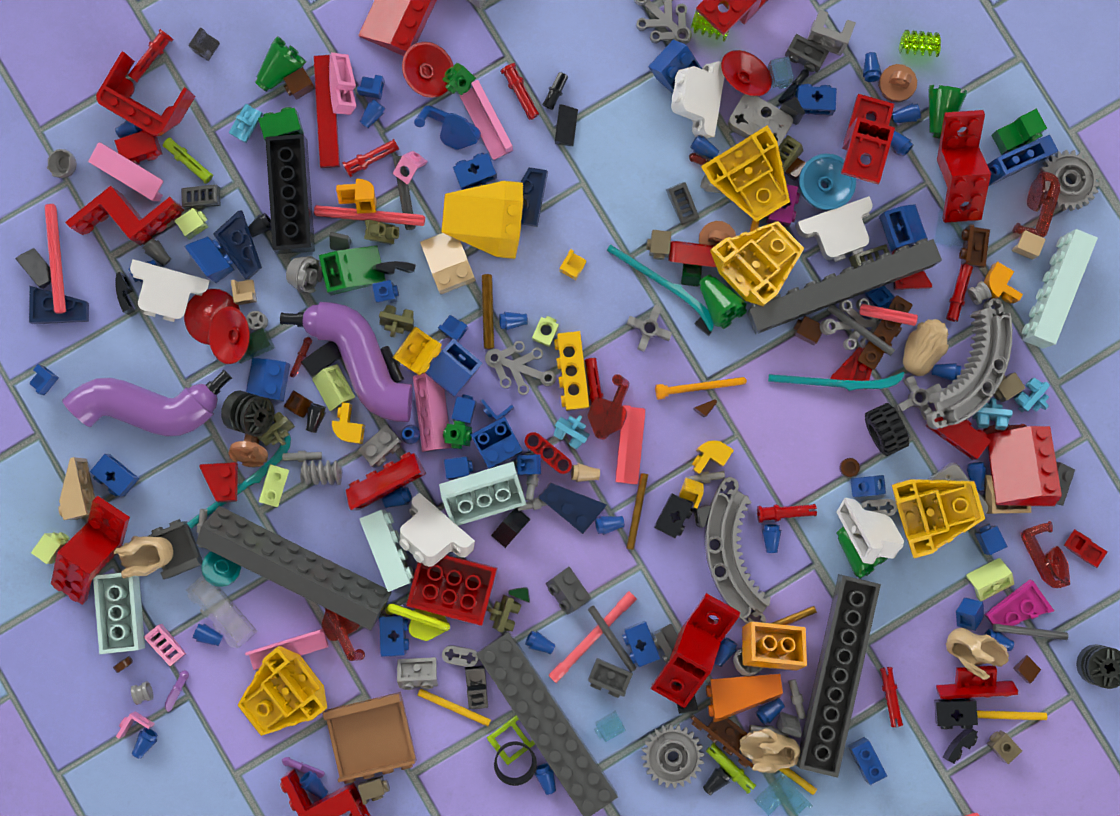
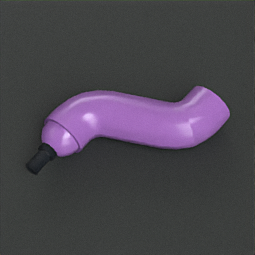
[280,302,412,422]
[62,369,232,436]

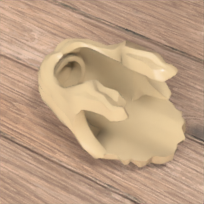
[903,319,949,376]
[114,536,173,578]
[946,628,1009,680]
[739,728,801,773]

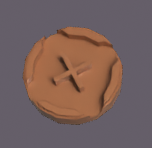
[878,64,917,103]
[698,221,736,246]
[228,434,268,467]

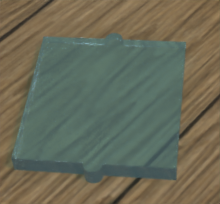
[934,210,970,247]

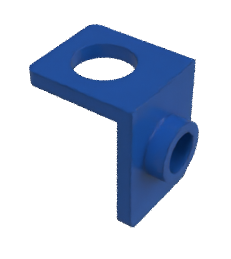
[480,399,514,421]
[851,475,886,497]

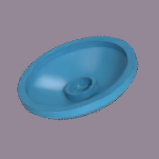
[799,154,856,210]

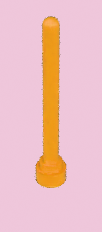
[655,377,747,400]

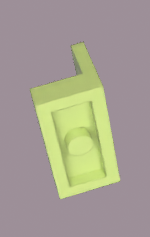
[312,364,355,411]
[966,558,1015,601]

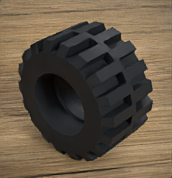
[865,403,909,456]

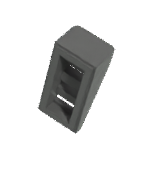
[666,182,699,225]
[181,185,221,208]
[776,712,802,738]

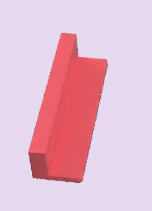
[615,405,645,484]

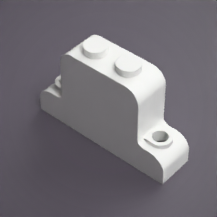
[671,61,725,139]
[795,196,873,262]
[130,259,210,322]
[399,493,475,567]
[836,498,904,564]

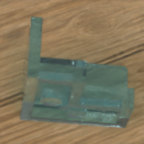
[754,773,813,816]

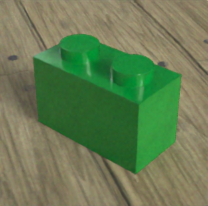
[258,107,304,140]

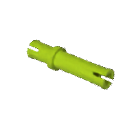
[162,137,213,184]
[706,743,756,794]

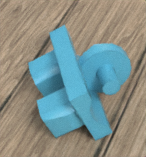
[229,104,263,143]
[1014,378,1050,413]
[972,398,1012,430]
[553,415,590,449]

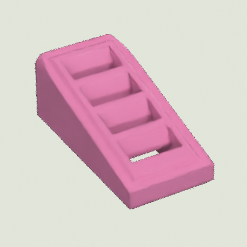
[144,624,186,666]

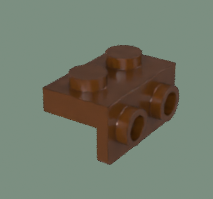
[959,224,990,268]

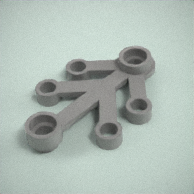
[634,0,692,44]
[820,298,881,350]
[485,341,556,395]

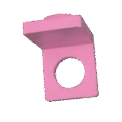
[393,151,428,184]
[116,711,155,739]

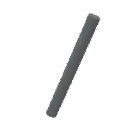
[827,305,895,356]
[588,605,637,672]
[993,624,1068,640]

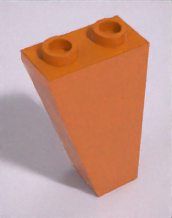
[706,674,783,722]

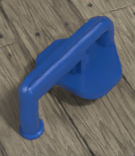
[414,105,481,150]

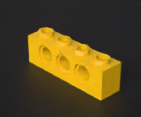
[554,331,589,411]

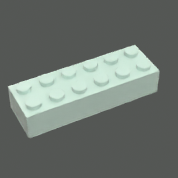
[1022,229,1098,349]

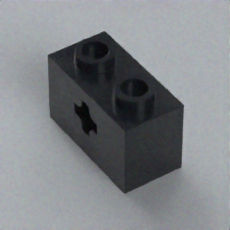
[654,493,694,538]
[934,699,978,729]

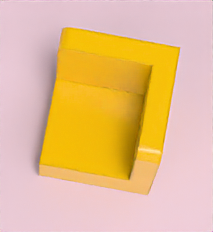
[559,249,586,281]
[679,477,704,509]

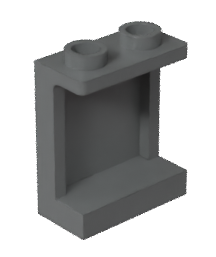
[147,519,203,580]

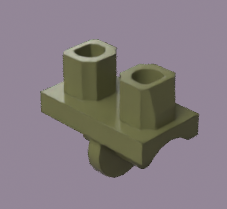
[364,220,399,245]
[379,305,414,338]
[257,412,295,446]
[487,594,521,633]

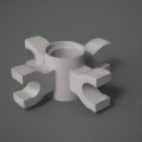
[626,305,673,352]
[895,375,942,420]

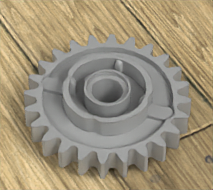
[1037,150,1100,211]
[641,724,704,789]

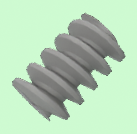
[300,460,342,485]

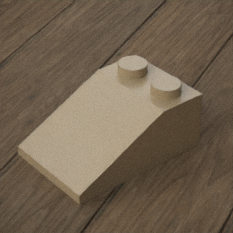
[420,233,476,295]
[58,457,95,520]

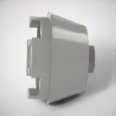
[286,256,323,293]

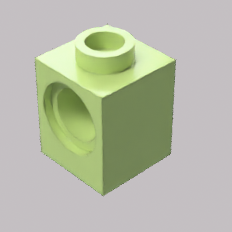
[174,208,208,240]
[532,316,559,347]

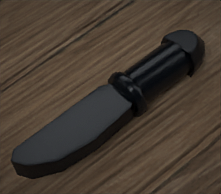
[778,69,809,104]

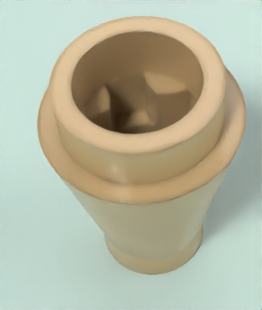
[571,463,600,482]

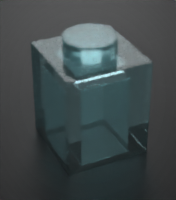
[768,56,794,89]
[594,711,626,742]

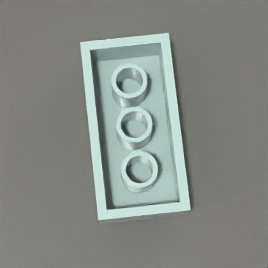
[439,462,527,526]
[359,510,415,592]
[93,573,145,654]

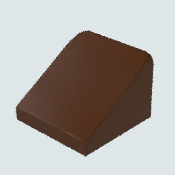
[784,158,806,181]
[283,390,313,418]
[693,399,717,417]
[1013,655,1041,684]

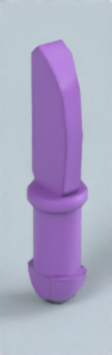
[165,670,189,712]
[282,757,325,778]

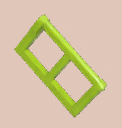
[486,715,535,765]

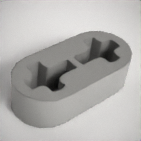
[860,499,897,516]
[442,645,479,667]

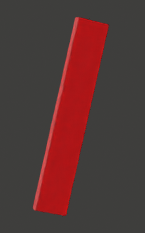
[314,55,340,168]

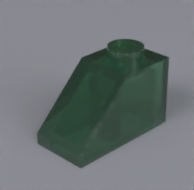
[239,328,275,364]

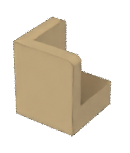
[1012,231,1046,260]
[231,280,257,305]

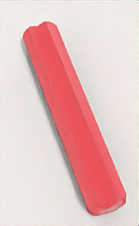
[859,304,918,326]

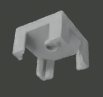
[807,10,856,56]

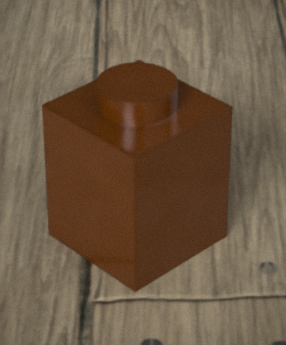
[283,67,315,100]
[793,316,822,345]

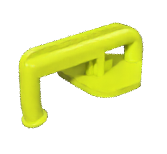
[385,604,450,641]

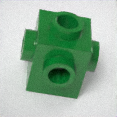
[442,62,476,95]
[443,421,472,449]

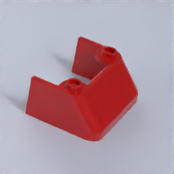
[96,51,196,137]

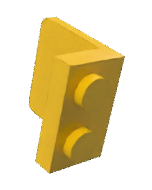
[393,327,442,375]

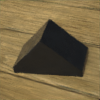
[491,508,531,548]

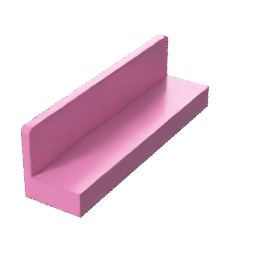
[460,80,513,160]
[88,142,163,202]
[413,373,451,452]
[245,628,329,670]

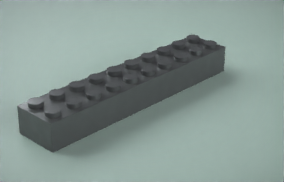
[747,238,942,335]
[196,506,392,630]
[796,574,881,778]
[476,631,618,816]

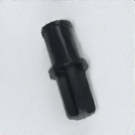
[542,72,568,110]
[380,346,404,383]

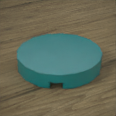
[201,551,241,587]

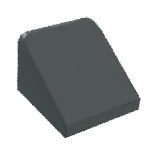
[329,232,351,251]
[693,505,711,528]

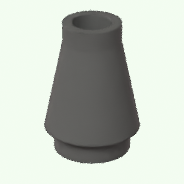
[143,238,171,266]

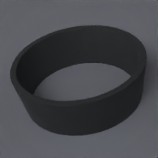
[494,741,537,786]

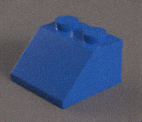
[184,236,234,283]
[246,358,290,402]

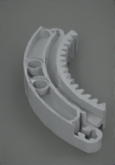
[926,298,1013,429]
[705,477,771,624]

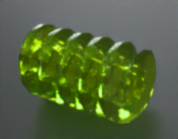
[690,11,729,42]
[899,30,941,57]

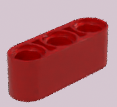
[668,241,716,267]
[525,432,572,474]

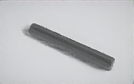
[393,156,416,230]

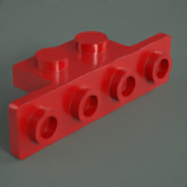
[936,665,1018,700]

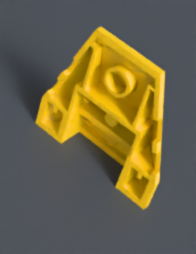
[701,125,790,222]
[441,181,523,259]
[710,221,804,306]
[892,479,985,558]
[238,646,327,736]

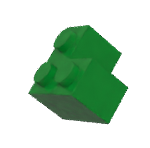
[991,108,1047,155]

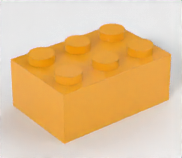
[742,621,807,671]

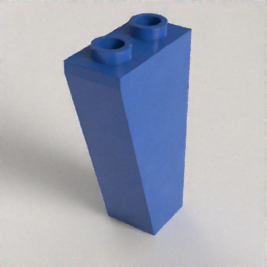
[987,134,1058,186]

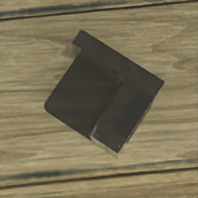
[188,27,220,61]

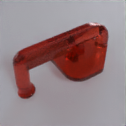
[1012,171,1060,238]
[587,374,630,440]
[1021,521,1070,588]
[321,607,365,661]

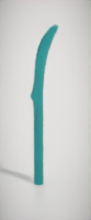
[607,244,714,332]
[768,372,905,391]
[187,432,291,529]

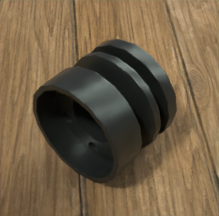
[221,390,274,437]
[1076,644,1120,689]

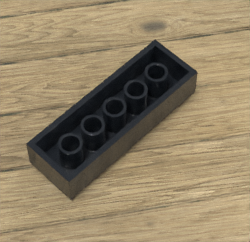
[265,134,315,254]

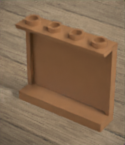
[322,692,417,784]

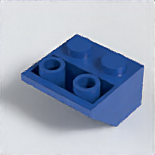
[648,39,702,94]
[879,204,928,252]
[425,338,483,397]
[471,417,523,469]

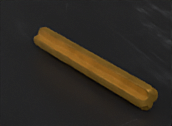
[482,274,494,349]

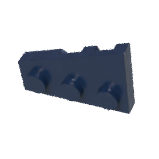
[521,167,548,227]
[213,210,262,280]
[29,286,89,324]
[538,482,607,534]

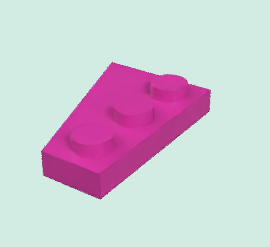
[984,579,1054,626]

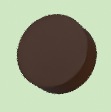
[839,458,860,477]
[113,656,133,673]

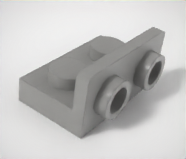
[358,424,402,467]
[397,657,438,690]

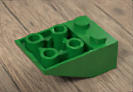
[319,245,386,296]

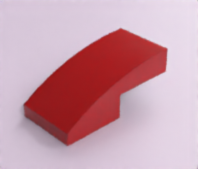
[1063,529,1108,568]

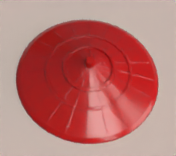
[402,42,454,98]
[721,50,772,96]
[184,289,240,345]
[209,306,250,364]

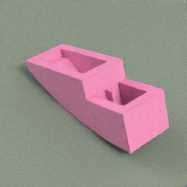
[329,52,356,115]

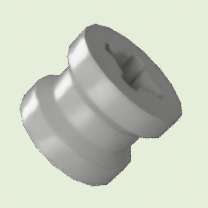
[967,281,992,305]
[246,311,268,331]
[131,681,153,705]

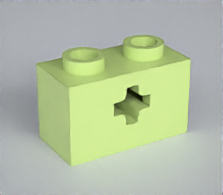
[259,464,289,507]
[31,532,70,564]

